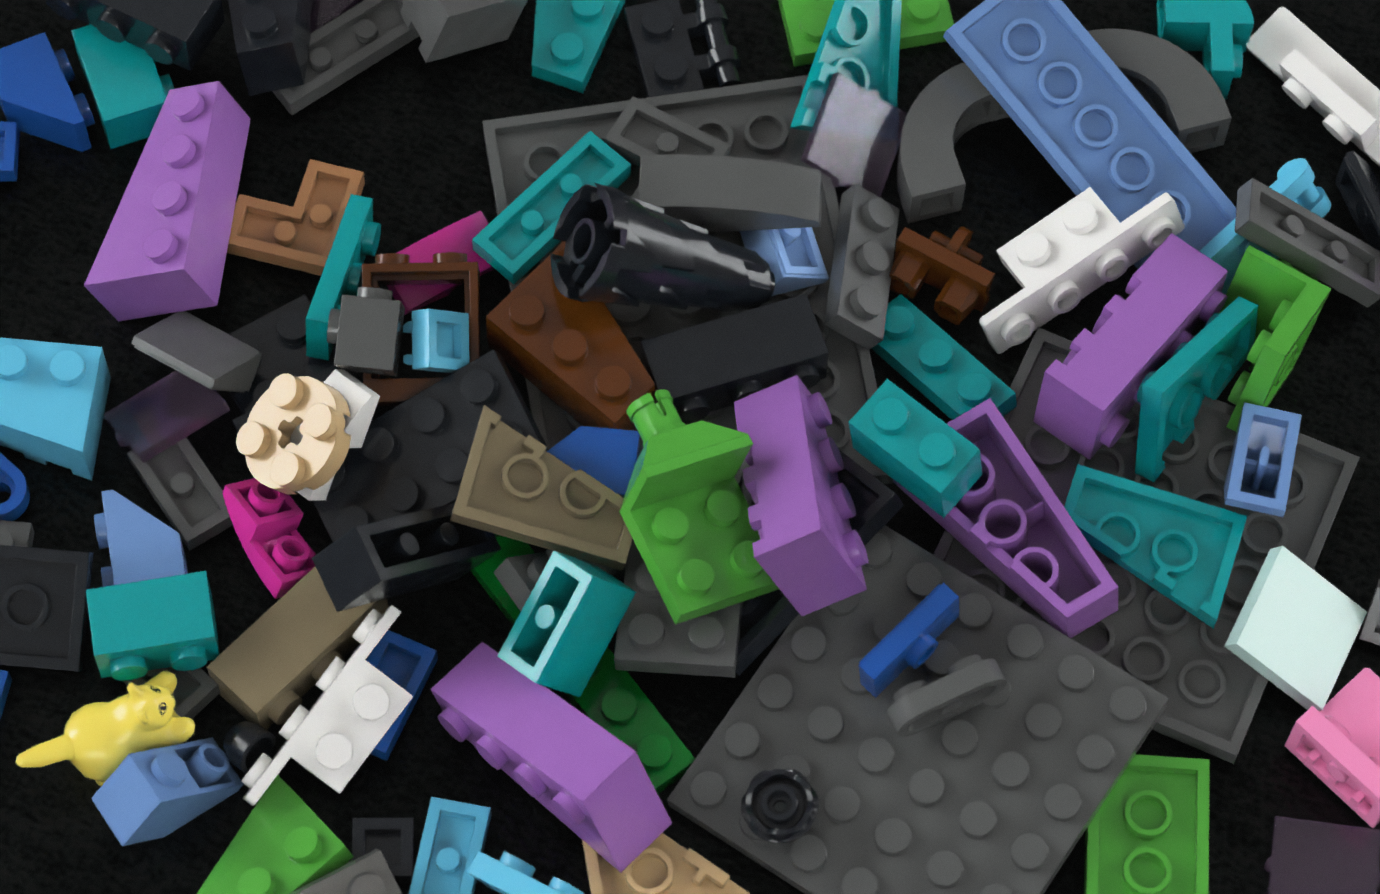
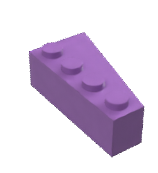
[84,81,251,322]
[1033,233,1228,460]
[734,375,868,617]
[893,398,1118,638]
[430,642,672,873]

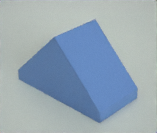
[1223,402,1302,517]

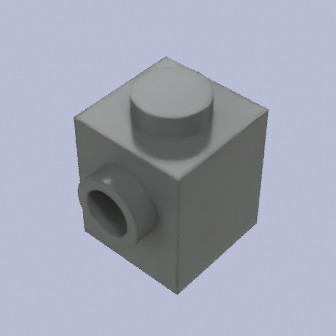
[327,287,405,377]

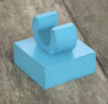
[403,309,470,373]

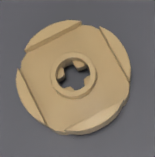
[236,373,351,495]

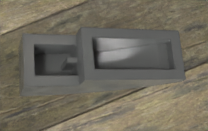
[639,154,822,233]

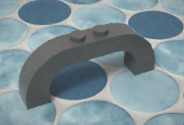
[897,29,1232,224]

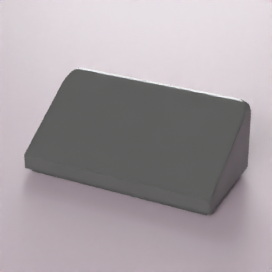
[131,311,262,393]

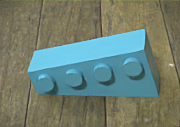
[0,337,111,481]

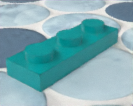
[472,131,631,285]
[305,194,381,361]
[871,294,1017,420]

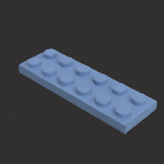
[943,0,1236,269]

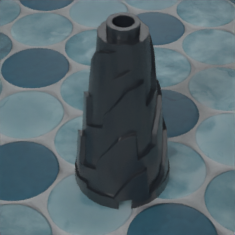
[551,183,775,312]

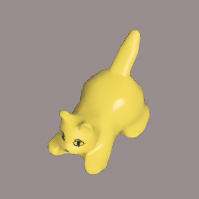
[16,670,196,786]

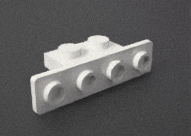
[1246,7,1380,166]
[979,187,1185,354]
[241,605,413,806]

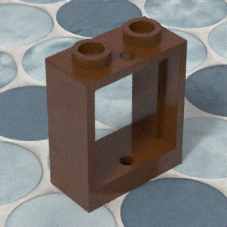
[362,252,481,408]

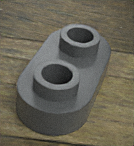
[887,655,1007,737]

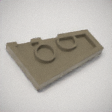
[450,405,633,571]

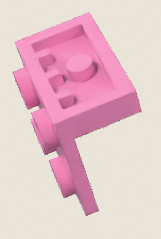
[1285,668,1380,829]

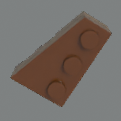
[486,241,655,431]

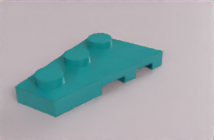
[1135,296,1259,482]

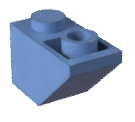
[94,490,188,587]
[91,737,244,846]

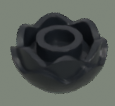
[741,769,819,843]

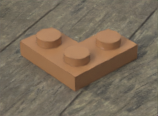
[227,159,365,276]

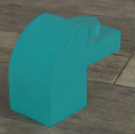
[1157,0,1254,99]

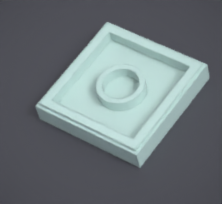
[1225,546,1367,711]

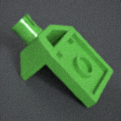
[1219,245,1331,432]
[619,389,779,625]

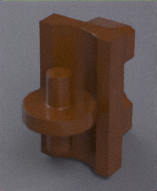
[889,226,995,325]

